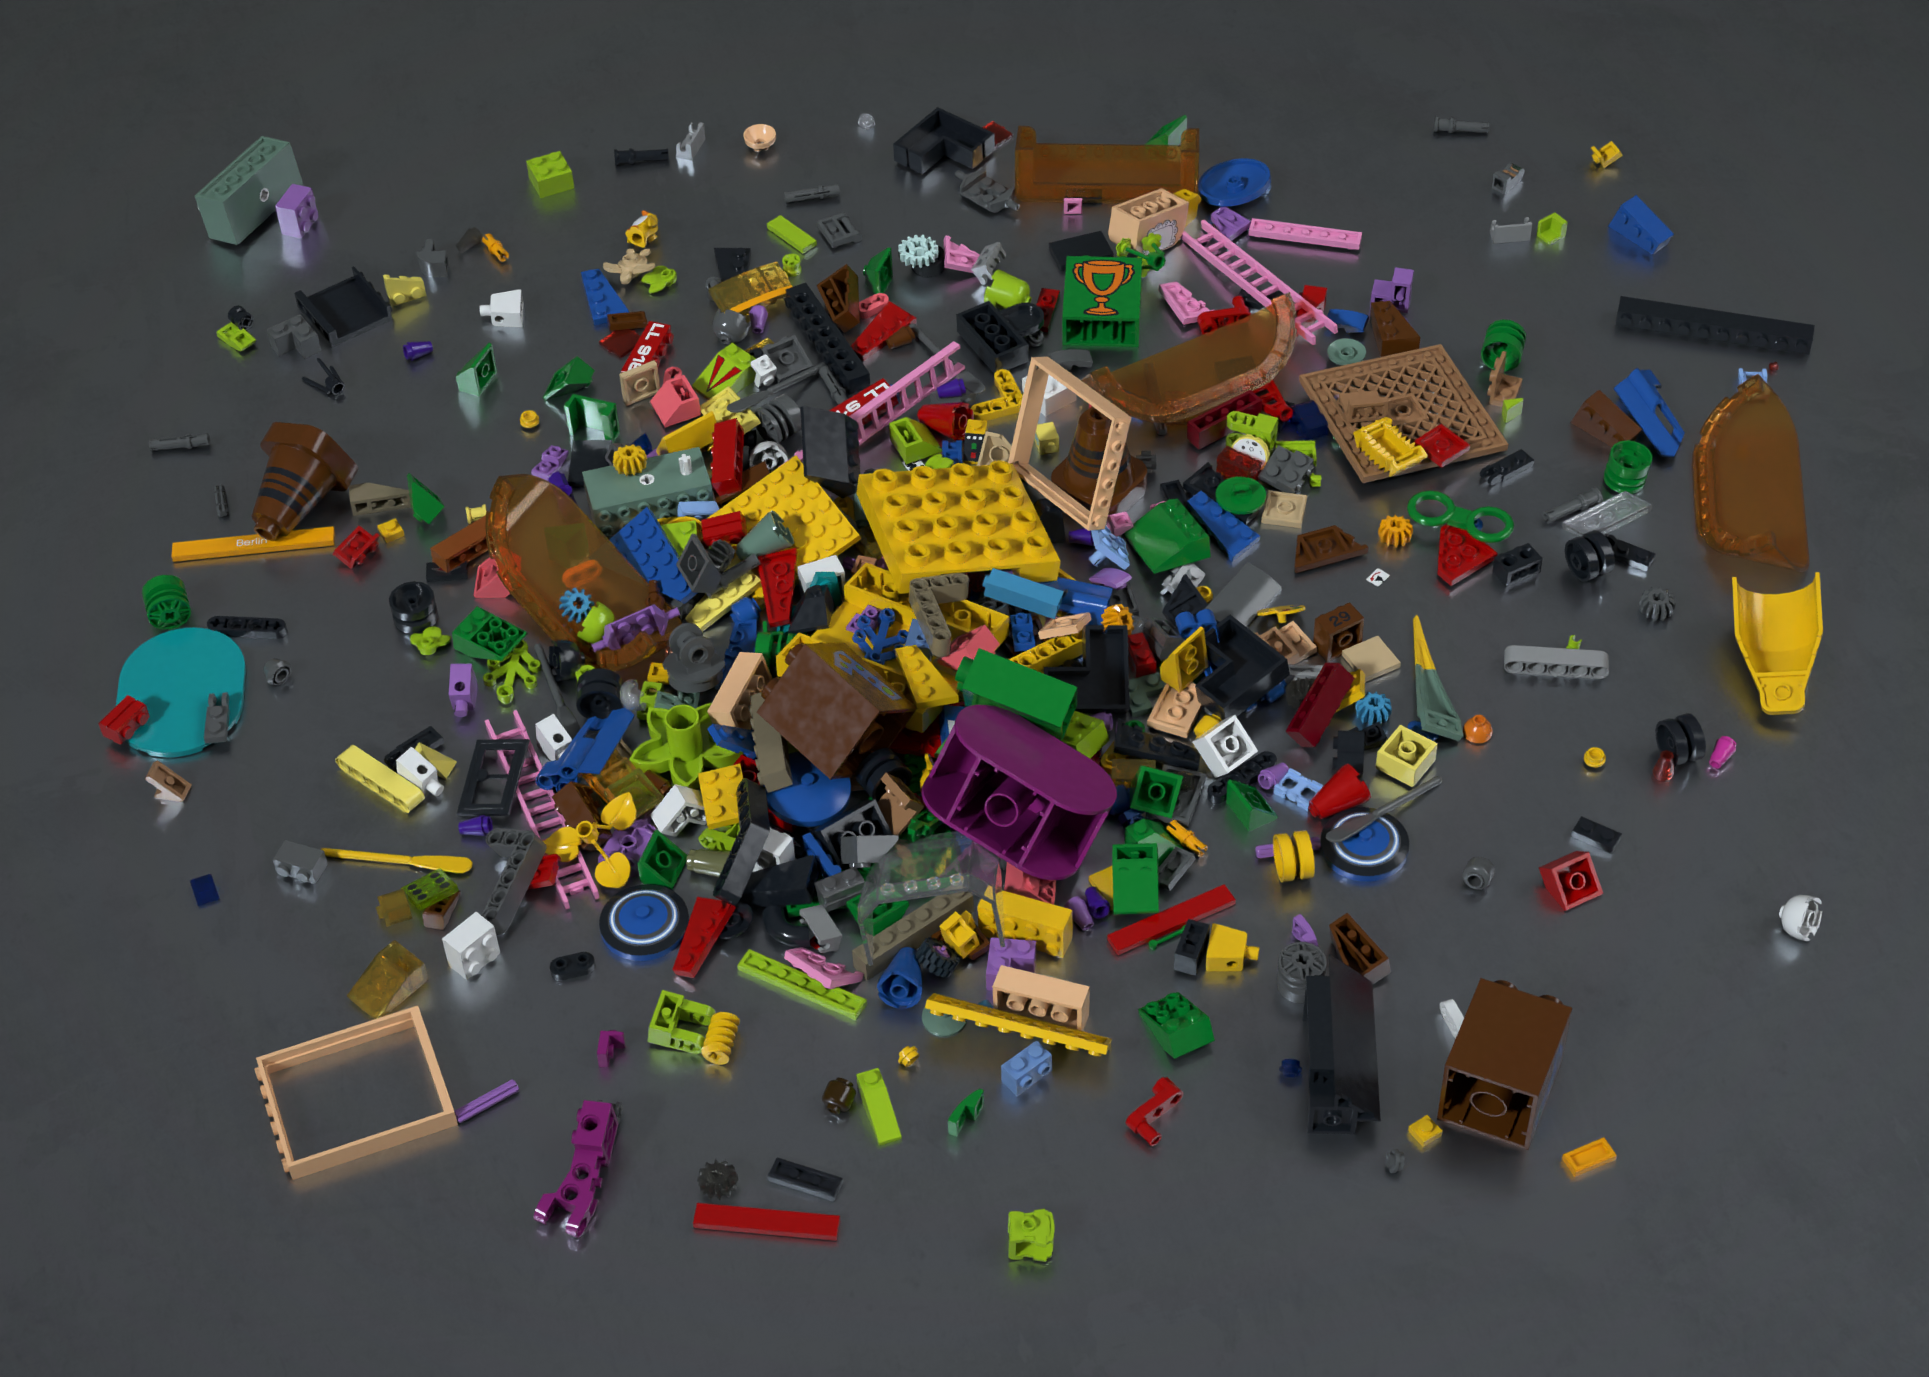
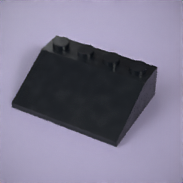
[800,406,860,498]

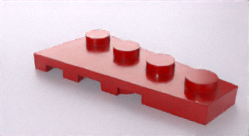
[851,301,917,362]
[757,548,798,628]
[672,897,736,978]

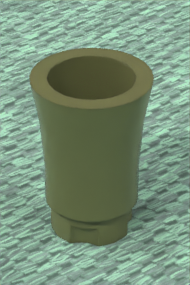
[686,849,730,878]

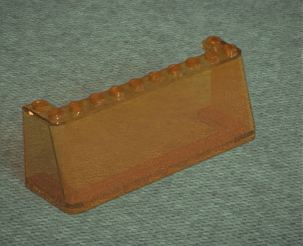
[1015,126,1199,203]

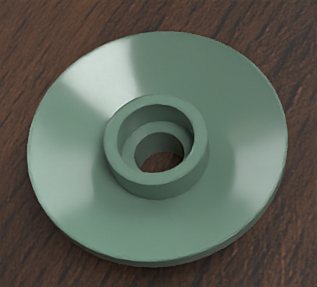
[1327,338,1366,366]
[922,1008,968,1037]

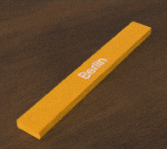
[172,526,335,562]

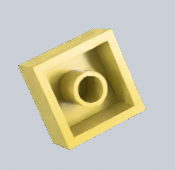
[1376,725,1438,787]

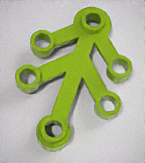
[483,639,541,704]

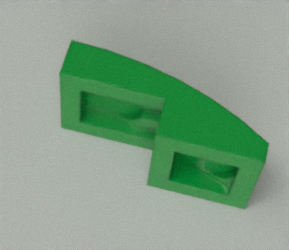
[948,1088,984,1137]

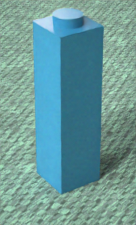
[982,568,1064,619]

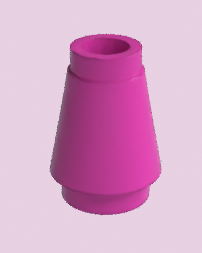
[1709,736,1737,769]

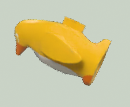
[625,210,658,248]

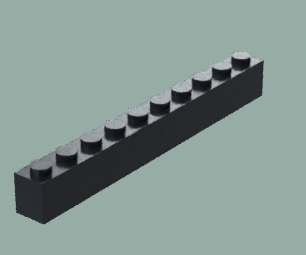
[1616,296,1815,355]

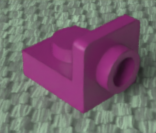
[597,1030,625,1067]

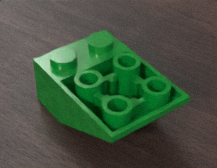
[452,606,528,661]
[1112,843,1159,915]
[1138,992,1215,1059]

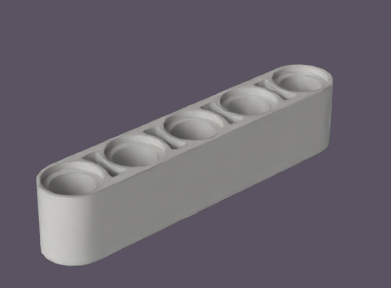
[1504,645,1609,679]

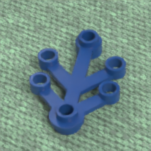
[852,608,909,665]

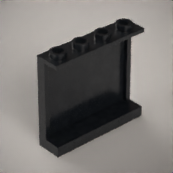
[294,266,392,347]

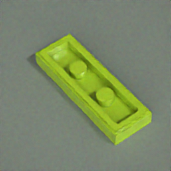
[767,215,817,254]

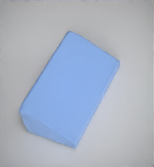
[677,501,719,521]

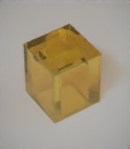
[376,889,412,927]

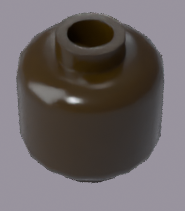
[822,1077,856,1114]

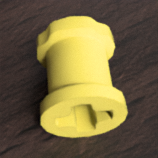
[466,504,487,525]

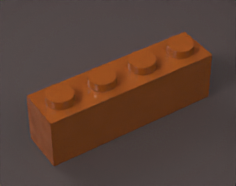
[430,510,512,573]

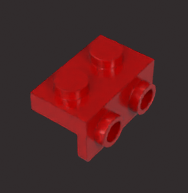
[333,526,380,569]

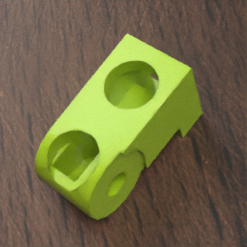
[637,681,664,720]

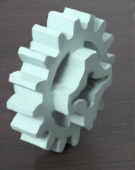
[898,235,939,268]

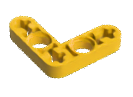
[970,369,1023,421]

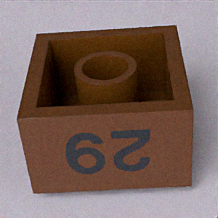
[1313,602,1364,663]

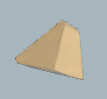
[977,431,1017,466]

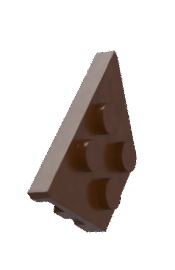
[1294,525,1369,573]

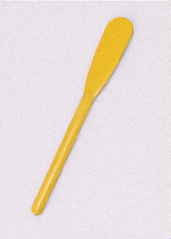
[320,848,473,873]

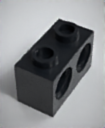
[1492,543,1543,587]
[1174,919,1210,976]

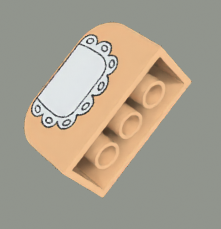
[1108,188,1189,255]

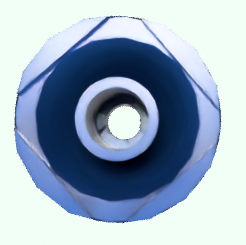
[877,947,922,1008]

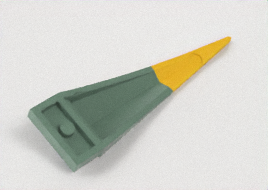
[1413,615,1463,741]

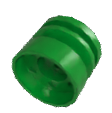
[1481,319,1526,372]
[1603,440,1652,494]
[142,575,191,630]
[755,632,795,675]

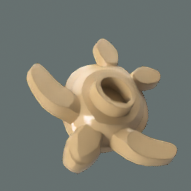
[603,248,655,285]

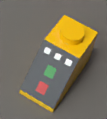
[963,419,988,465]

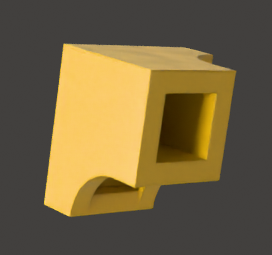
[939,910,980,959]

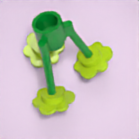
[1116,233,1166,278]

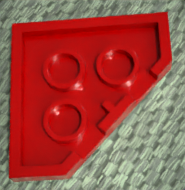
[1437,524,1498,586]

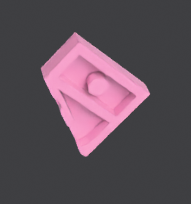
[943,235,980,273]

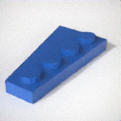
[581,269,629,325]
[715,619,757,689]

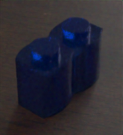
[1289,400,1328,441]

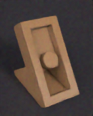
[145,760,192,802]

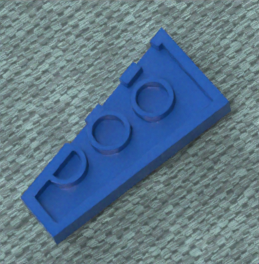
[1186,491,1260,562]
[707,723,757,759]

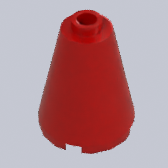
[917,402,974,441]
[1308,763,1371,819]

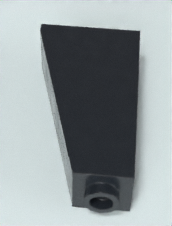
[739,855,821,908]

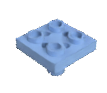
[1089,526,1130,570]

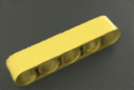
[335,745,425,813]

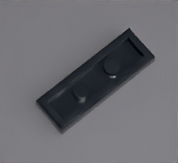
[767,1157,843,1202]

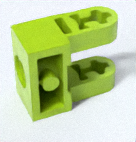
[1226,411,1278,459]
[698,823,740,851]
[647,990,715,1054]

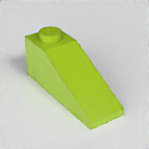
[856,1068,902,1146]

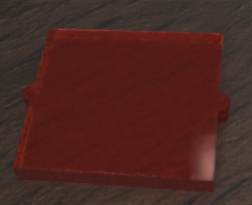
[982,121,1013,148]
[599,329,640,358]

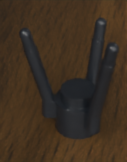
[302,358,345,395]

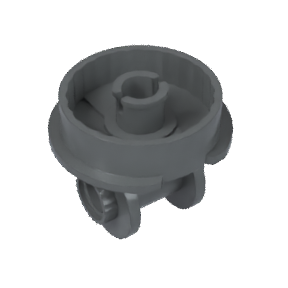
[663,623,725,693]

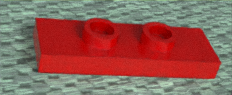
[1036,288,1060,332]

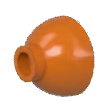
[1463,715,1493,743]

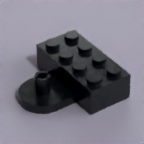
[956,301,1044,374]

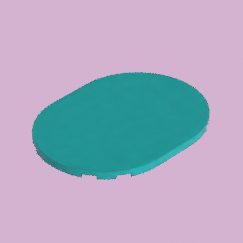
[116,627,246,758]

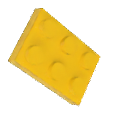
[698,764,744,830]

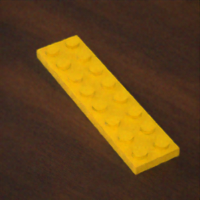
[925,993,1112,1057]

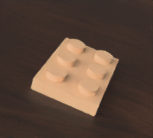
[1147,683,1203,738]

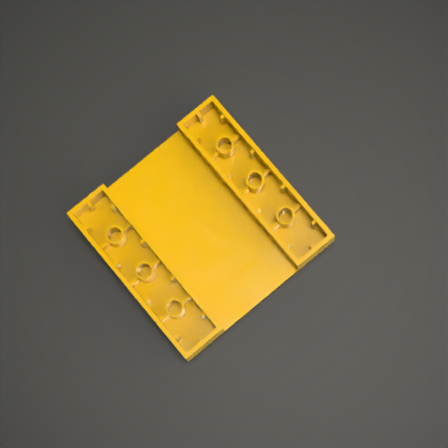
[856,460,1061,594]
[776,563,1009,733]

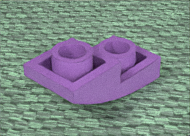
[531,445,569,481]
[1089,568,1132,591]
[846,605,881,633]
[1292,914,1319,947]

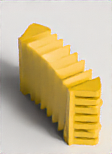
[1353,417,1427,477]

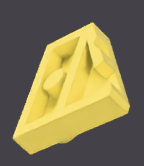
[383,275,426,307]

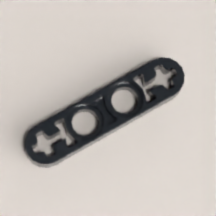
[207,616,287,639]
[1207,751,1277,804]

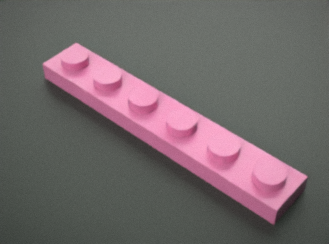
[1249,218,1362,250]

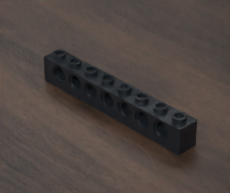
[784,283,870,394]

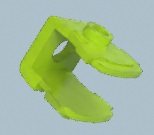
[1008,1209,1055,1262]

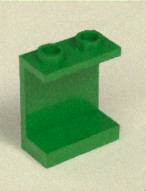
[564,394,620,443]

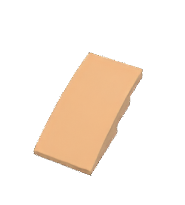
[1255,621,1318,665]

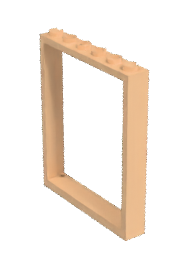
[1008,356,1132,531]
[254,1005,458,1180]

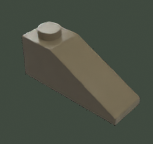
[349,483,411,516]

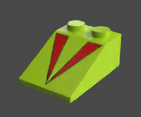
[692,343,756,400]

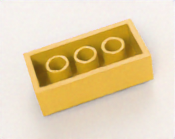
[978,886,1073,958]

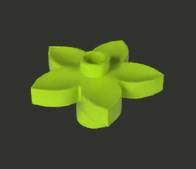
[629,703,743,790]

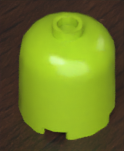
[984,269,1032,310]

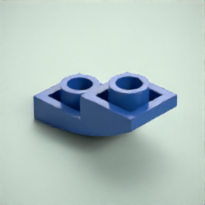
[1327,309,1369,333]
[1010,613,1035,652]

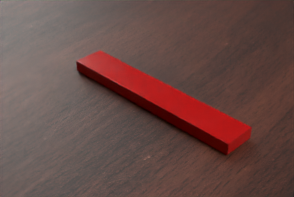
[1107,884,1236,956]
[693,1203,840,1241]

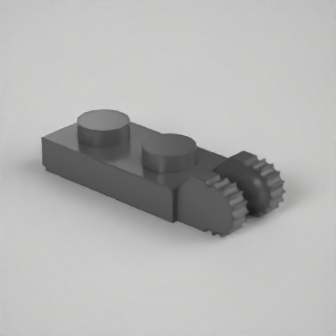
[204,692,230,743]

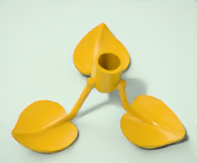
[543,792,637,888]

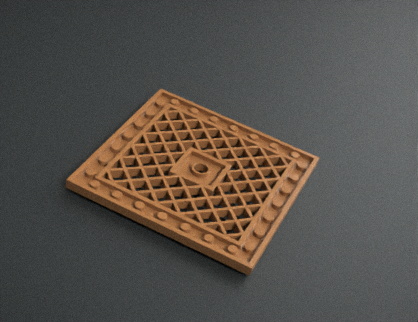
[1299,344,1509,483]

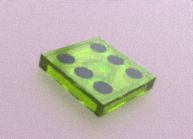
[401,868,459,911]

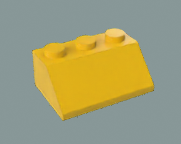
[656,411,717,456]

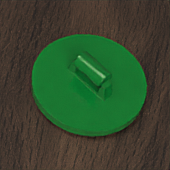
[1216,477,1266,515]

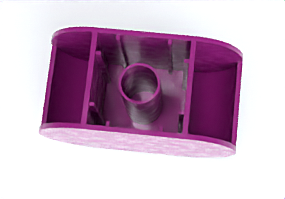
[921,705,1117,880]

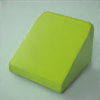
[1502,398,1523,423]

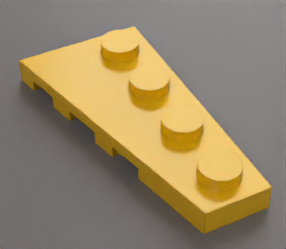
[895,645,959,710]

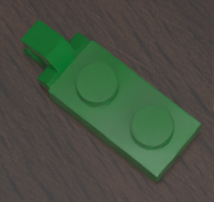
[906,808,944,842]

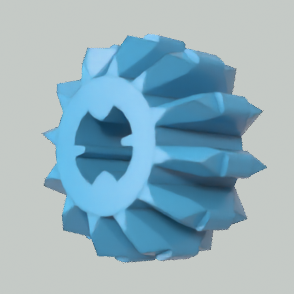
[559,588,594,623]
[1355,691,1392,725]

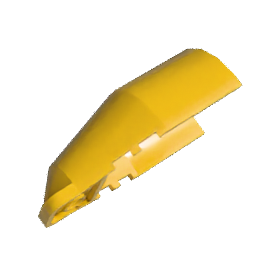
[1732,572,1823,715]

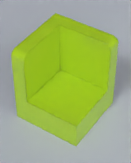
[1537,212,1568,245]

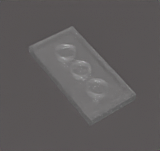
[1562,491,1652,537]

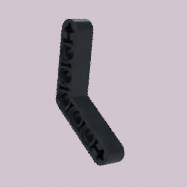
[713,778,770,906]

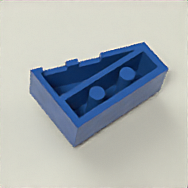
[1608,195,1674,255]

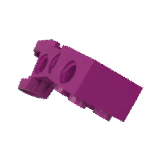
[534,1100,619,1238]

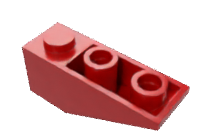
[1293,285,1327,337]

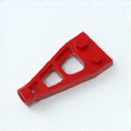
[1230,371,1293,422]

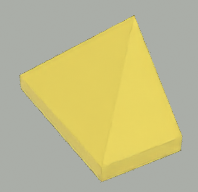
[415,742,457,780]

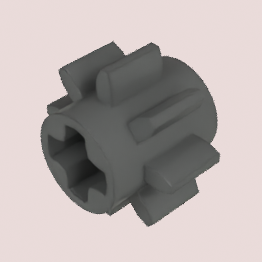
[1136,451,1156,474]

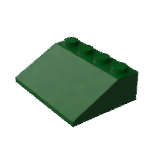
[1123,498,1211,574]

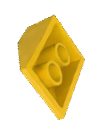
[1160,626,1209,693]

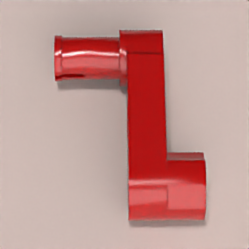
[1197,296,1252,337]
[1125,1077,1184,1146]

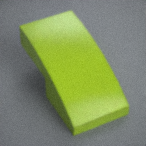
[217,322,256,352]

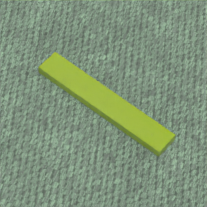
[737,949,867,1021]

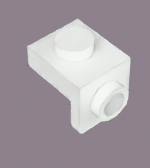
[750,355,777,389]

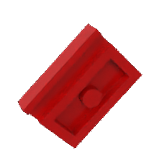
[527,854,561,890]

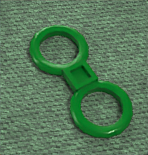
[1407,490,1514,543]

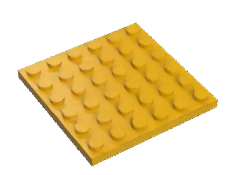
[708,455,861,610]

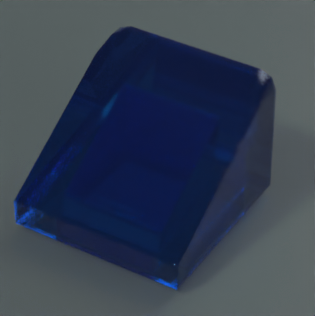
[630,433,653,455]
[190,874,220,906]

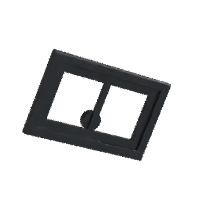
[457,739,530,816]

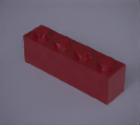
[1187,390,1262,449]
[1285,662,1355,747]

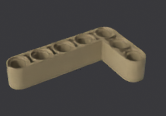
[909,573,969,657]

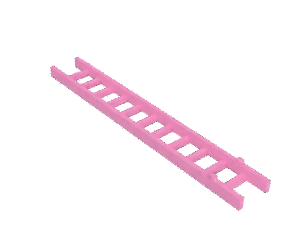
[1180,220,1338,345]
[779,341,965,467]
[485,710,599,909]

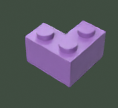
[1370,267,1414,314]
[986,938,1036,991]

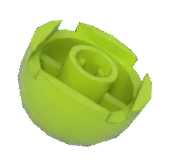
[577,601,615,643]

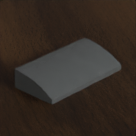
[1205,562,1282,628]

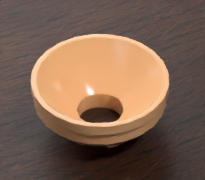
[743,124,776,151]

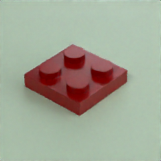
[1414,424,1470,468]

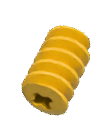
[701,1012,740,1065]

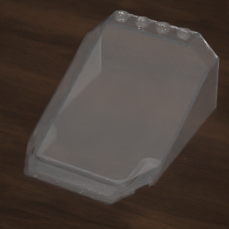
[858,831,1005,966]

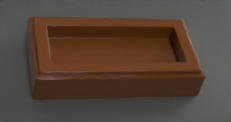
[607,311,647,331]

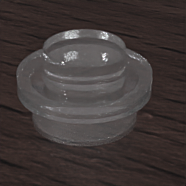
[858,114,875,130]

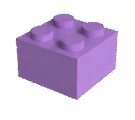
[275,184,318,239]

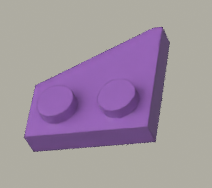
[1211,206,1251,241]

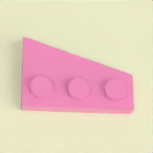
[1158,282,1214,325]
[784,947,864,989]

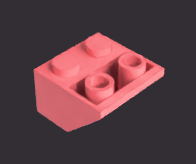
[650,375,701,427]
[1004,862,1057,905]

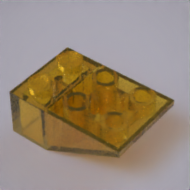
[347,940,429,1019]

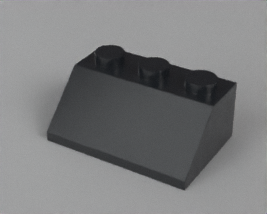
[811,799,893,869]

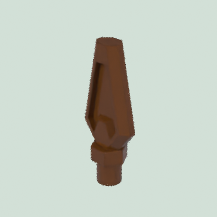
[644,580,665,610]

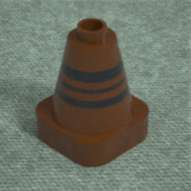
[1051,406,1147,525]
[252,422,358,541]

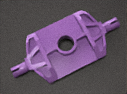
[591,604,680,654]
[598,810,657,878]

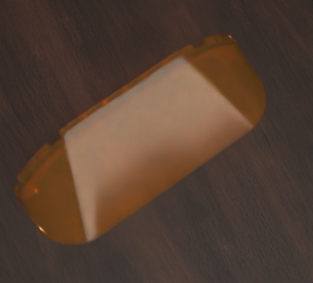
[1081,292,1297,423]
[1693,374,1809,572]
[485,474,682,671]

